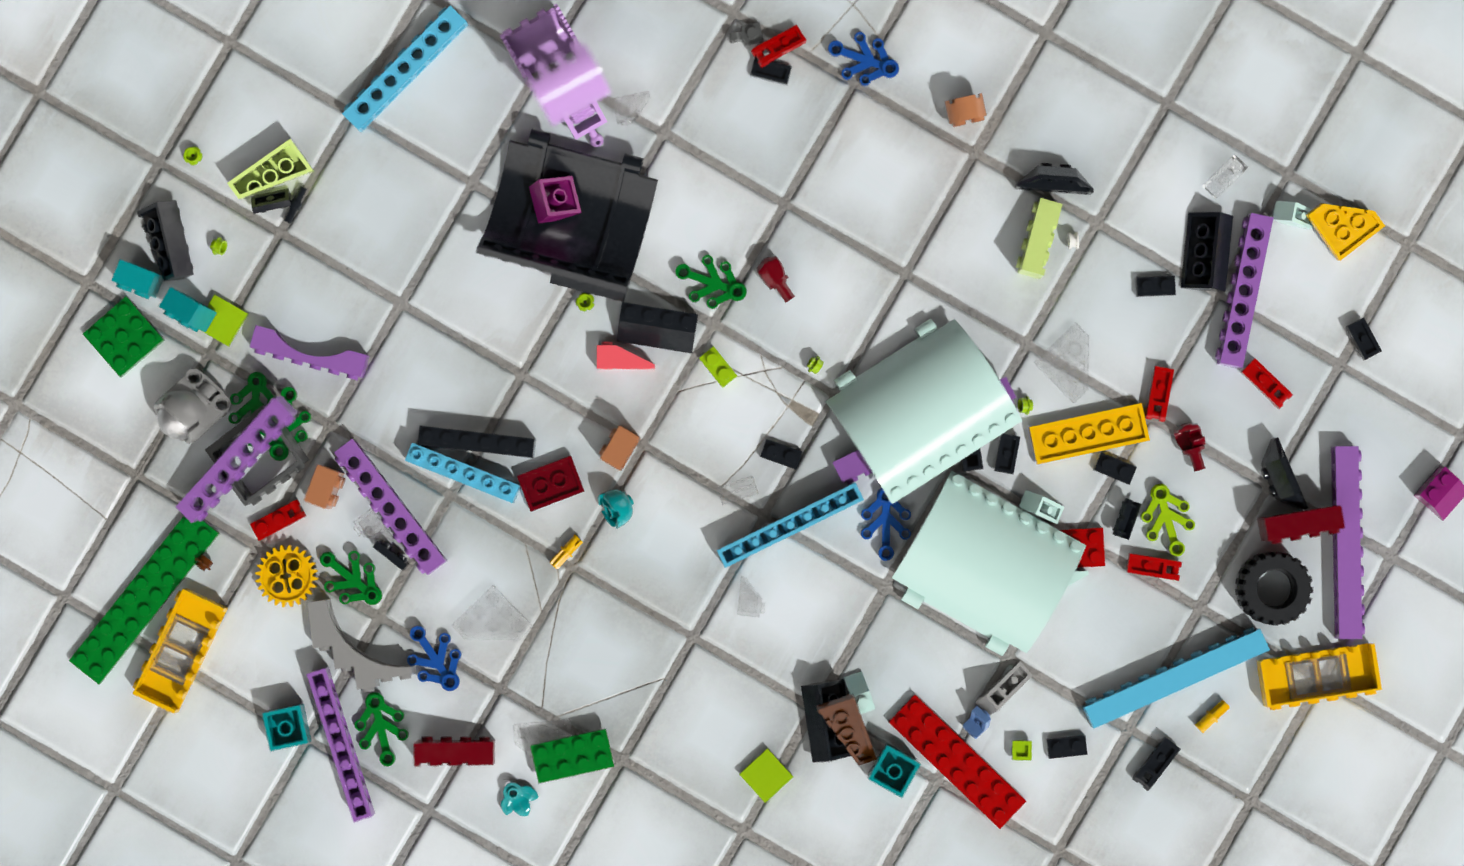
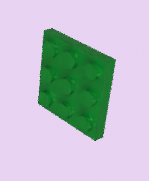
[83,296,165,378]

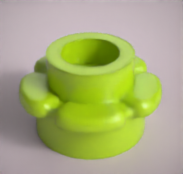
[183,147,202,165]
[210,237,227,255]
[576,293,594,312]
[807,356,824,374]
[1018,396,1033,415]

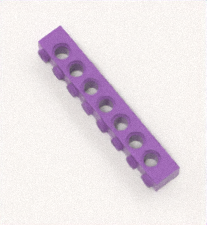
[1215,213,1274,369]
[176,396,297,523]
[334,439,448,575]
[307,667,375,822]

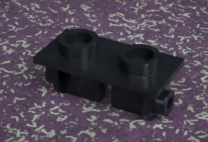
[1112,498,1141,540]

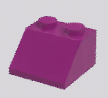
[529,176,581,223]
[1414,466,1464,521]

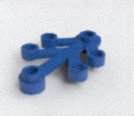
[828,32,899,87]
[861,487,911,561]
[407,626,462,691]

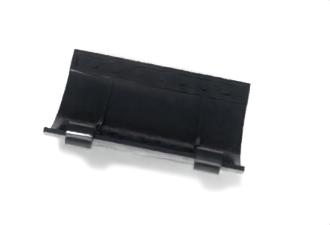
[476,128,658,293]

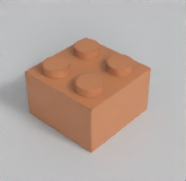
[599,425,641,471]
[304,465,346,509]

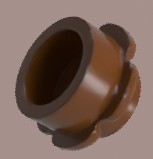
[195,554,213,571]

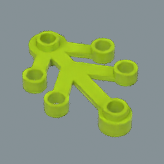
[1140,484,1195,556]

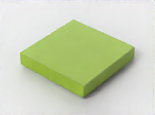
[202,294,248,347]
[739,748,793,803]

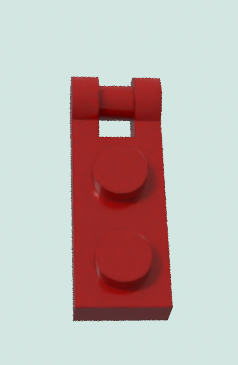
[751,25,807,68]
[1241,358,1293,409]
[1145,366,1174,422]
[250,499,306,541]
[1126,553,1182,581]

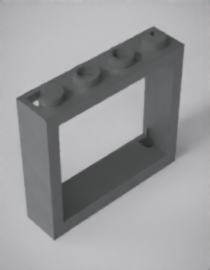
[205,404,309,506]

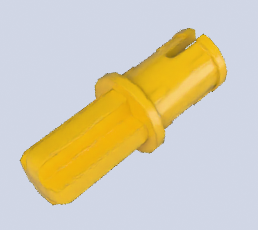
[550,534,583,569]
[1195,700,1230,733]

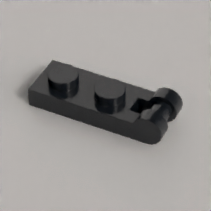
[1132,737,1181,791]

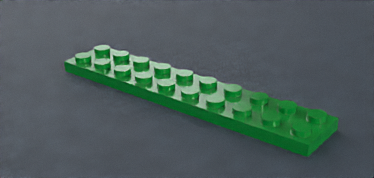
[69,516,220,685]

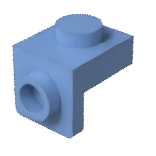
[963,706,991,739]

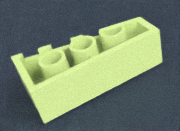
[227,139,314,199]
[1016,198,1063,279]

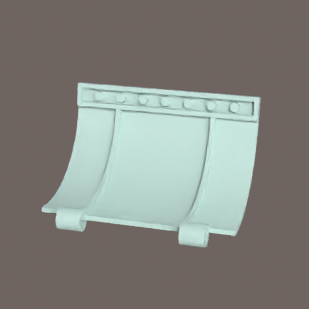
[825,318,1022,504]
[892,470,1086,656]

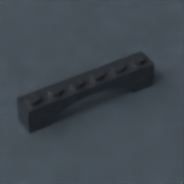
[417,426,536,458]

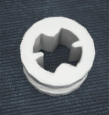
[1067,232,1079,249]

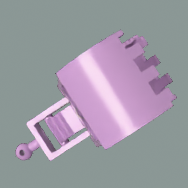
[500,4,611,147]

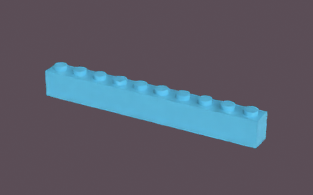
[1082,627,1270,729]

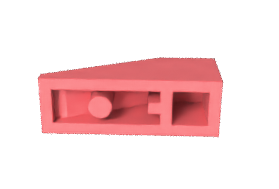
[597,342,655,369]

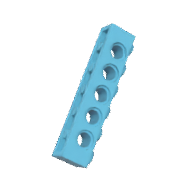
[405,443,521,503]

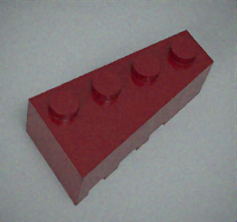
[1257,505,1345,544]
[414,736,495,767]

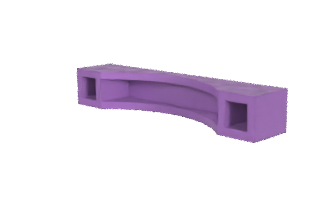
[250,325,370,381]

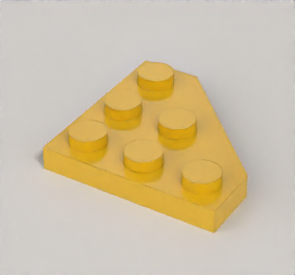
[1306,203,1385,261]

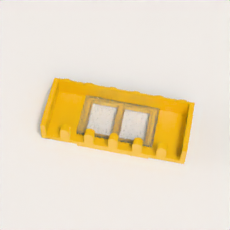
[132,588,228,714]
[1256,643,1382,710]

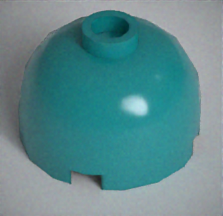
[598,490,634,529]

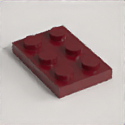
[517,456,585,512]

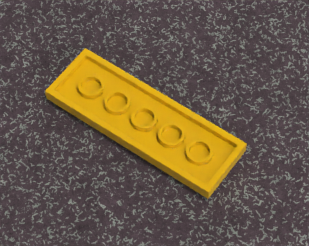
[1029,403,1150,464]

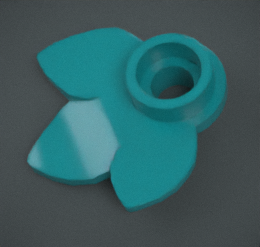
[501,782,538,816]

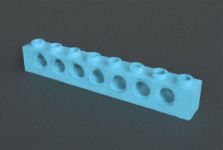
[342,6,468,132]
[717,483,864,568]

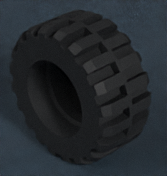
[1235,552,1313,625]

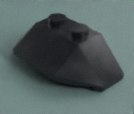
[1015,163,1094,195]
[1261,437,1309,510]

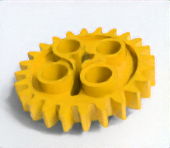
[255,545,319,607]

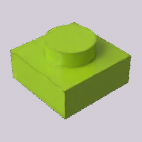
[1012,740,1032,760]

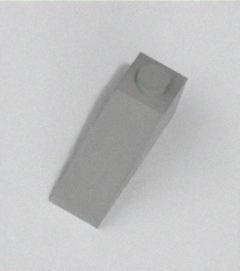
[975,661,1033,715]

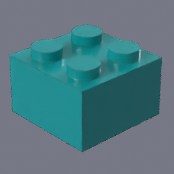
[111,259,163,300]
[159,287,217,332]
[262,704,312,751]
[867,743,921,798]

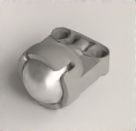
[154,369,231,444]

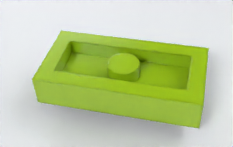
[699,346,737,388]

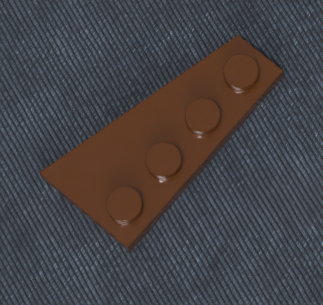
[817,694,877,766]

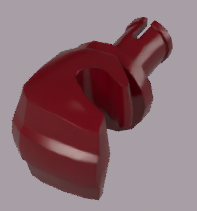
[757,255,795,303]
[1174,423,1206,472]

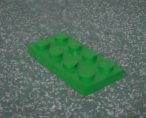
[530,728,614,784]

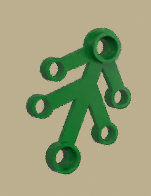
[675,255,747,309]
[228,372,276,446]
[260,387,312,461]
[320,551,382,605]
[355,692,409,766]

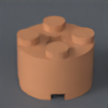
[945,93,987,127]

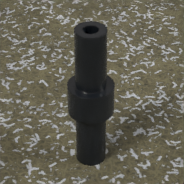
[284,186,307,224]

